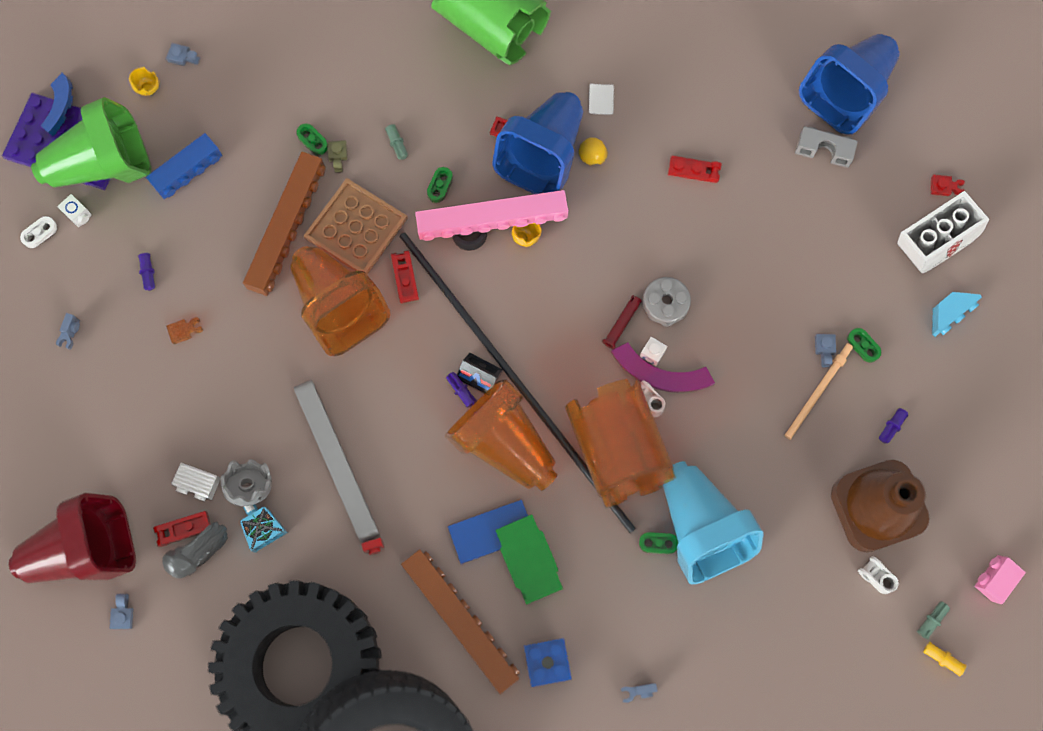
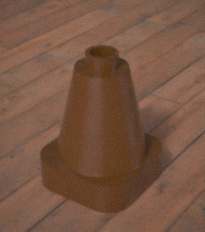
[831,460,929,552]

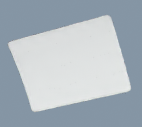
[589,84,614,114]

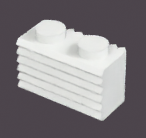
[172,463,221,502]

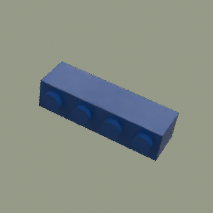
[146,133,222,200]

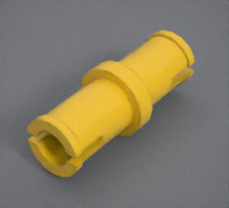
[923,642,967,676]

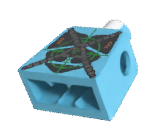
[240,505,288,553]

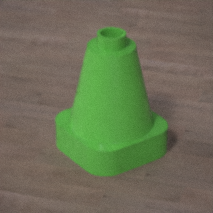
[31,97,152,187]

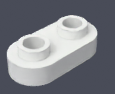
[20,217,57,248]

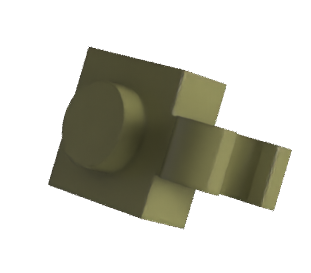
[328,140,347,173]

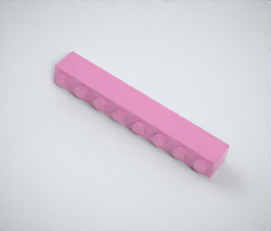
[415,190,568,241]

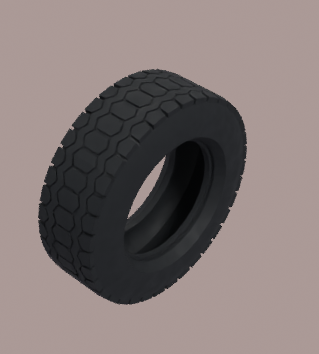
[299,670,473,731]

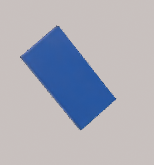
[448,500,528,564]

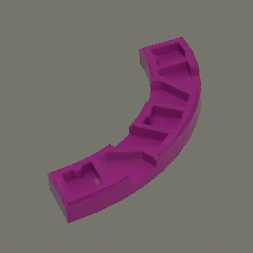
[611,342,715,393]

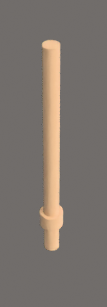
[784,343,853,440]

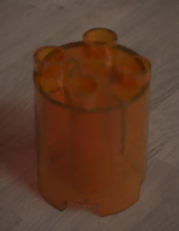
[565,379,676,508]

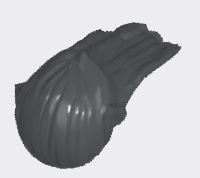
[162,522,227,579]

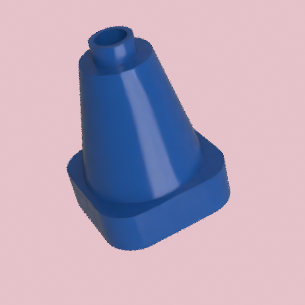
[799,34,899,135]
[492,92,583,194]

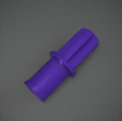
[138,253,155,291]
[446,372,477,408]
[879,408,909,444]

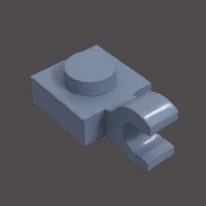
[166,43,200,66]
[56,313,80,350]
[815,334,836,368]
[110,594,133,629]
[620,683,658,703]

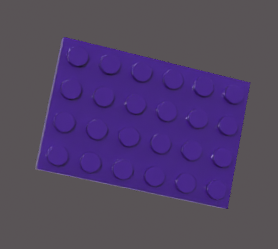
[2,93,110,190]

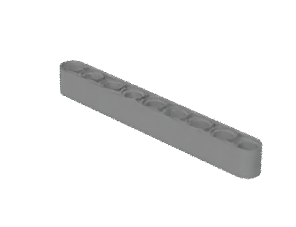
[293,380,380,543]

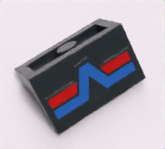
[457,353,503,396]

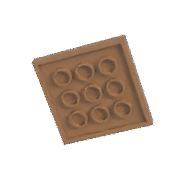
[304,178,408,277]

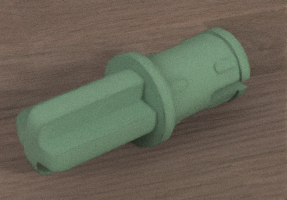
[385,124,408,160]
[917,601,950,640]

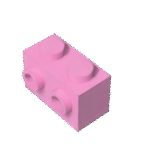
[974,555,1026,604]

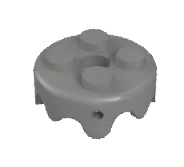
[642,277,691,327]
[221,459,272,506]

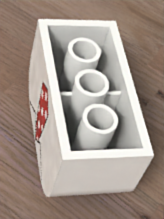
[897,191,989,273]

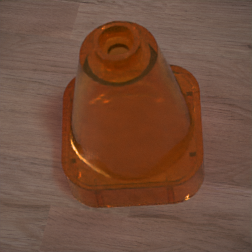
[290,246,391,356]
[445,379,558,491]

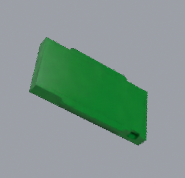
[495,514,563,605]

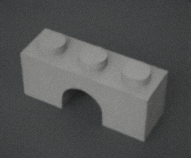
[795,126,858,168]

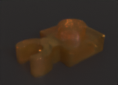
[166,317,203,345]

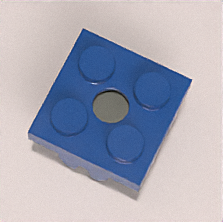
[524,638,572,687]

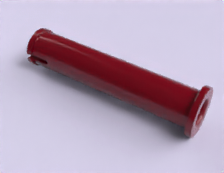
[602,295,642,349]

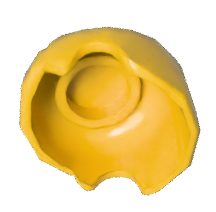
[129,67,159,96]
[578,137,608,166]
[511,223,542,247]

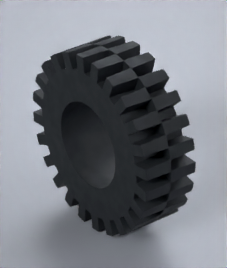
[208,580,382,731]

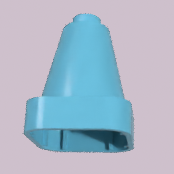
[663,461,763,585]

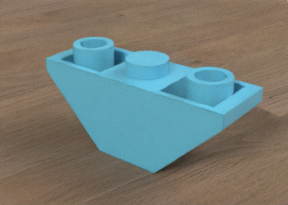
[932,292,982,337]

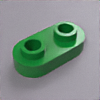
[296,124,328,155]
[427,167,453,203]
[847,328,881,363]
[639,532,678,554]

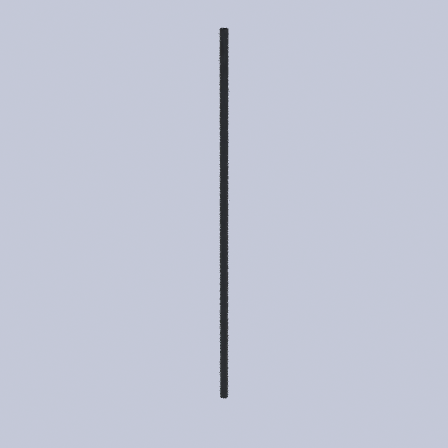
[399,232,636,533]

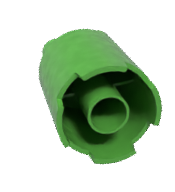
[431,0,551,65]

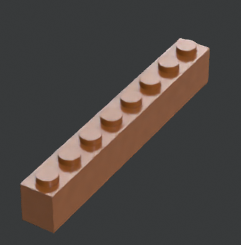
[243,151,325,296]
[401,549,520,695]

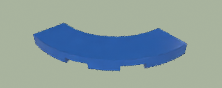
[41,72,73,136]

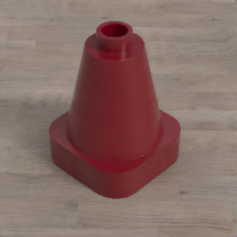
[8,493,136,583]

